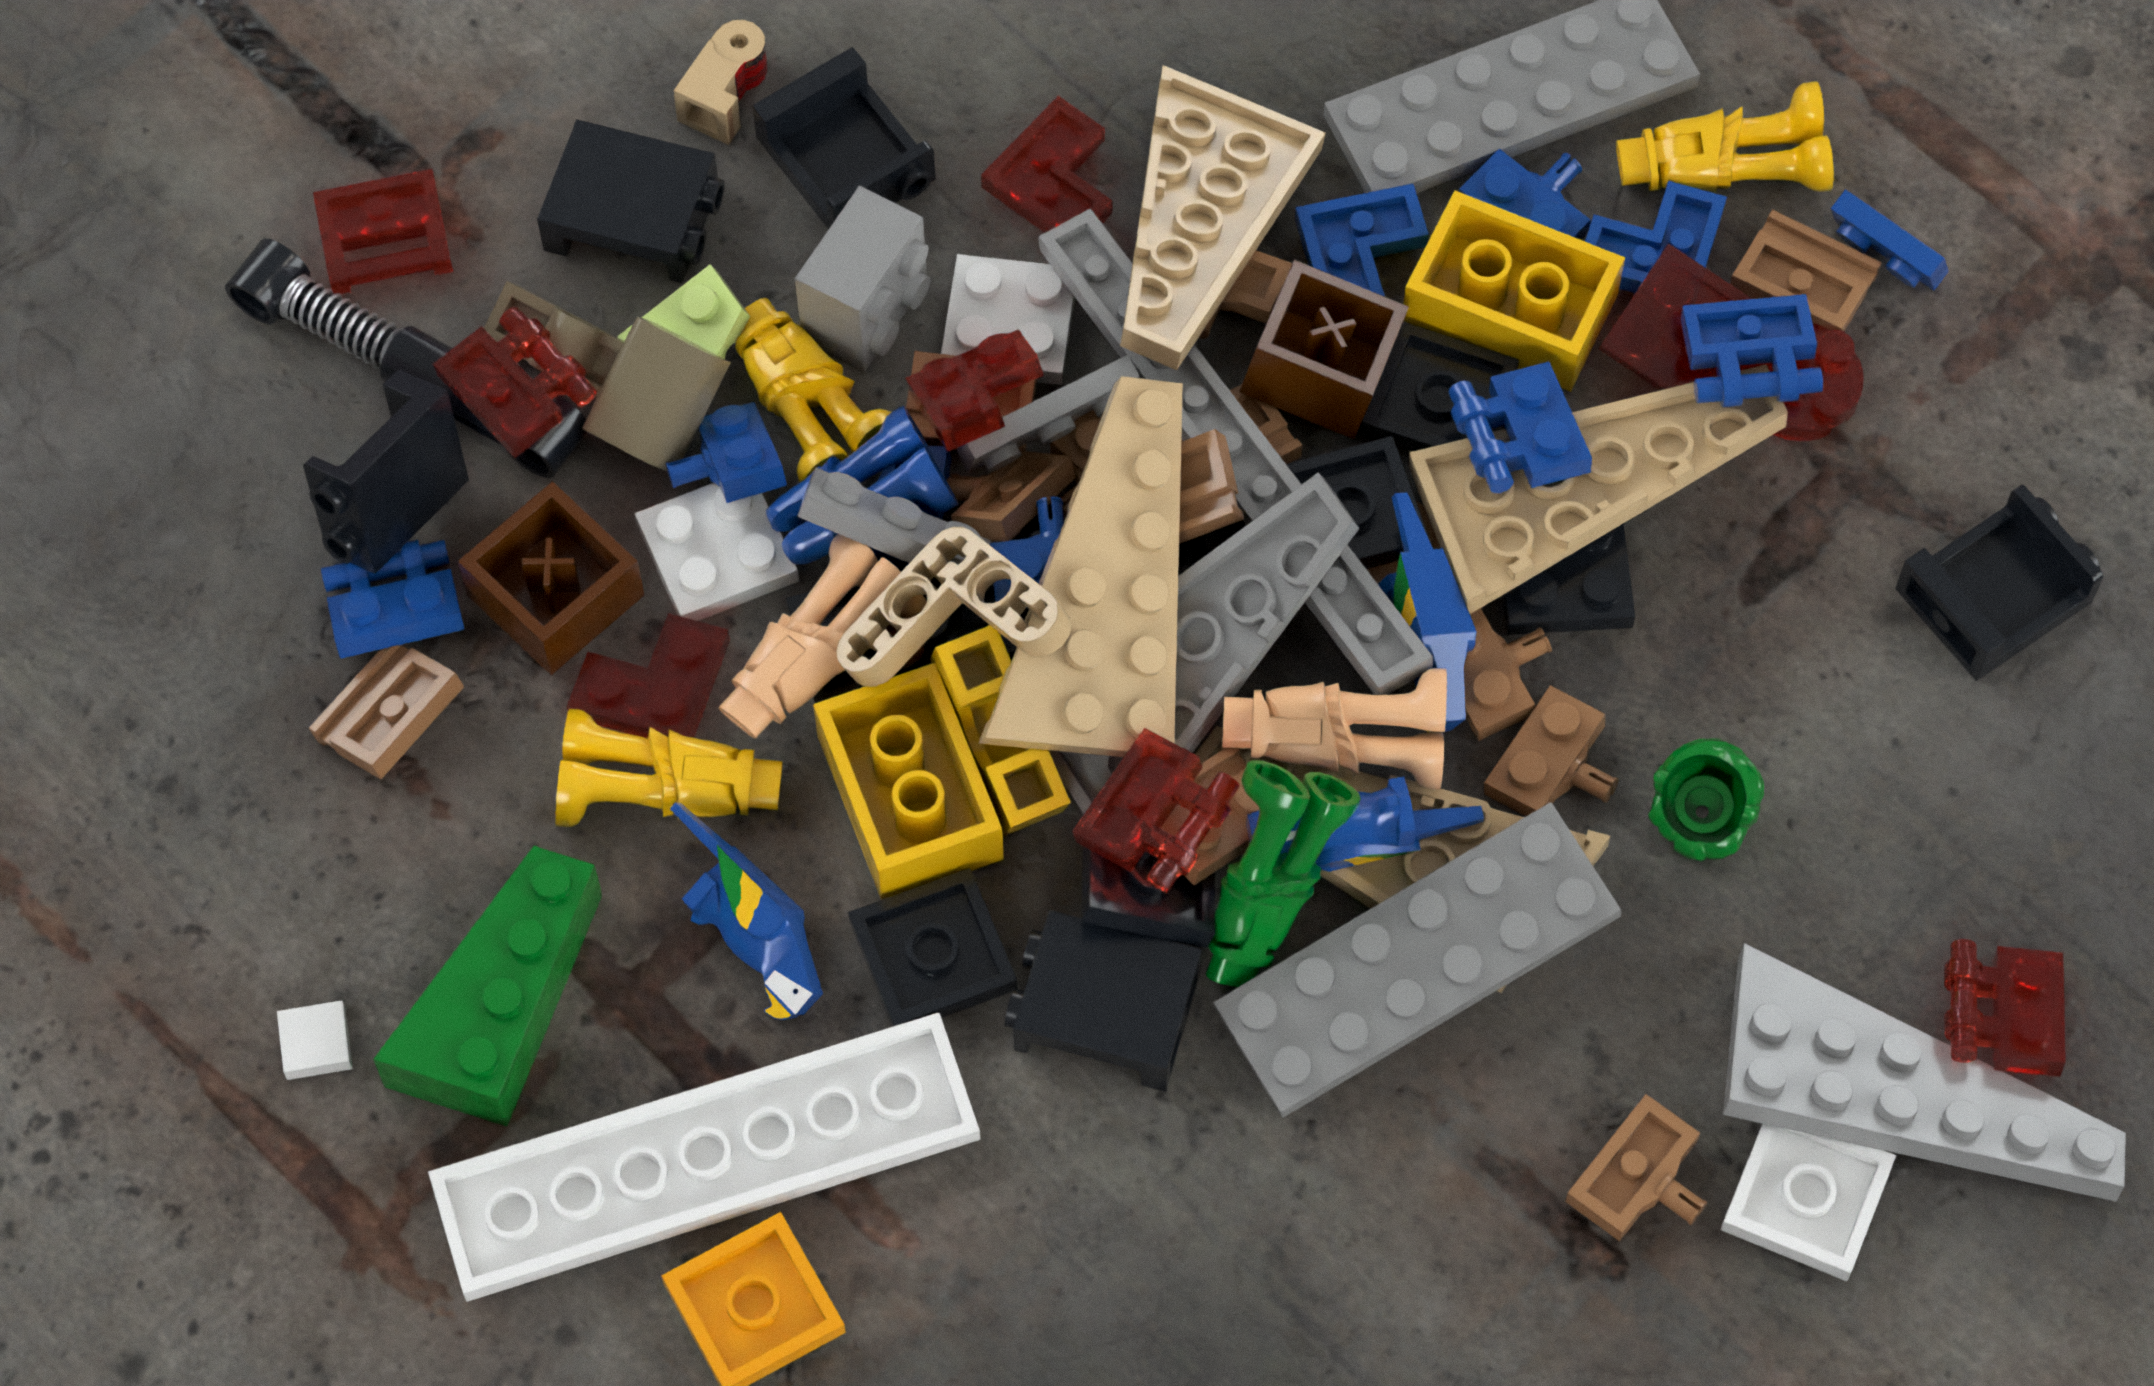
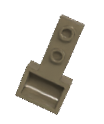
[480,281,731,471]

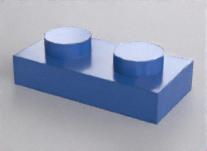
[1831,189,1949,291]

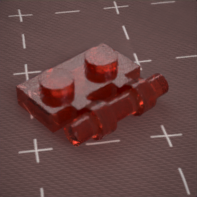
[433,307,597,458]
[1072,728,1240,892]
[1944,939,2066,1077]

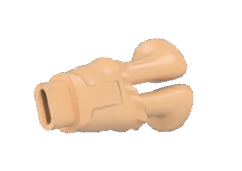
[718,534,927,739]
[1222,668,1447,789]

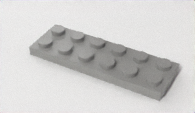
[1323,0,1700,194]
[1213,802,1621,1118]

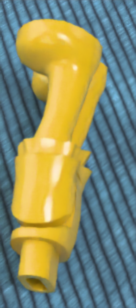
[1616,81,1834,193]
[735,298,891,482]
[555,709,783,827]

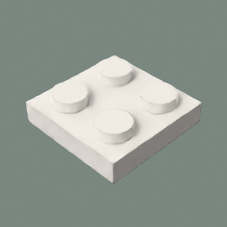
[941,254,1075,385]
[635,483,799,627]
[1720,1124,1896,1281]

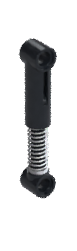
[225,238,587,478]

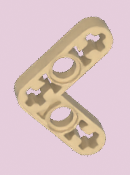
[836,527,1071,687]

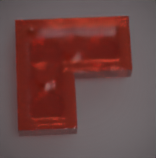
[981,96,1113,233]
[905,329,1044,451]
[566,613,730,738]

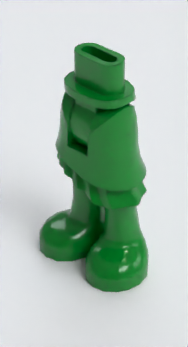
[1205,760,1361,987]

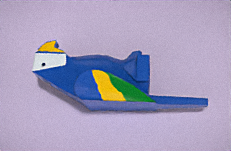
[1378,492,1477,732]
[1246,777,1484,872]
[670,802,823,1020]

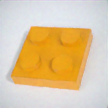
[661,1212,846,1386]

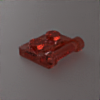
[313,169,454,294]

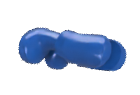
[766,405,959,565]

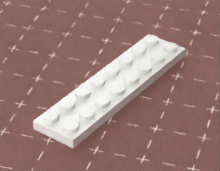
[428,1013,980,1302]

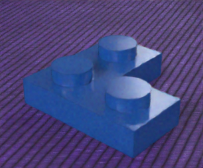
[1585,181,1727,306]
[1295,184,1429,297]

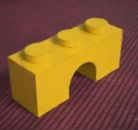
[930,625,1071,836]

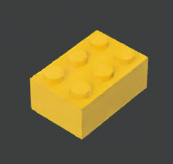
[1403,190,1625,392]
[813,663,1004,900]

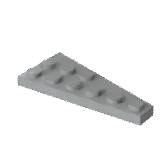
[1049,473,1359,815]
[1723,943,2126,1202]

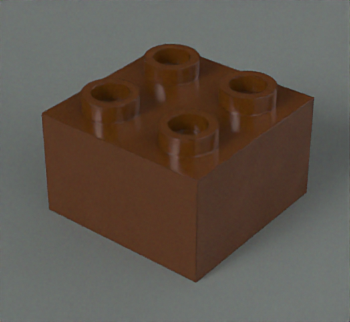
[1239,260,1409,439]
[458,481,645,675]

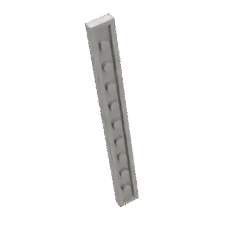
[1038,208,1433,695]

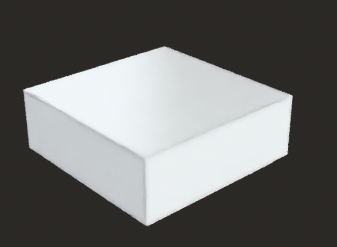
[277,1001,353,1080]

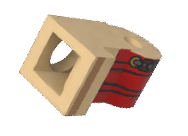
[674,20,767,145]

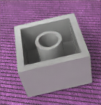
[795,186,931,372]

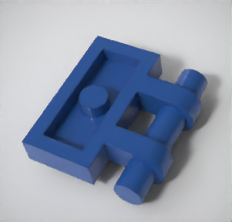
[1681,294,1823,407]
[1448,362,1592,493]
[321,539,465,659]

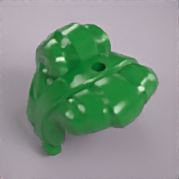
[1648,738,1764,862]

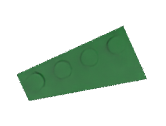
[373,846,602,1127]

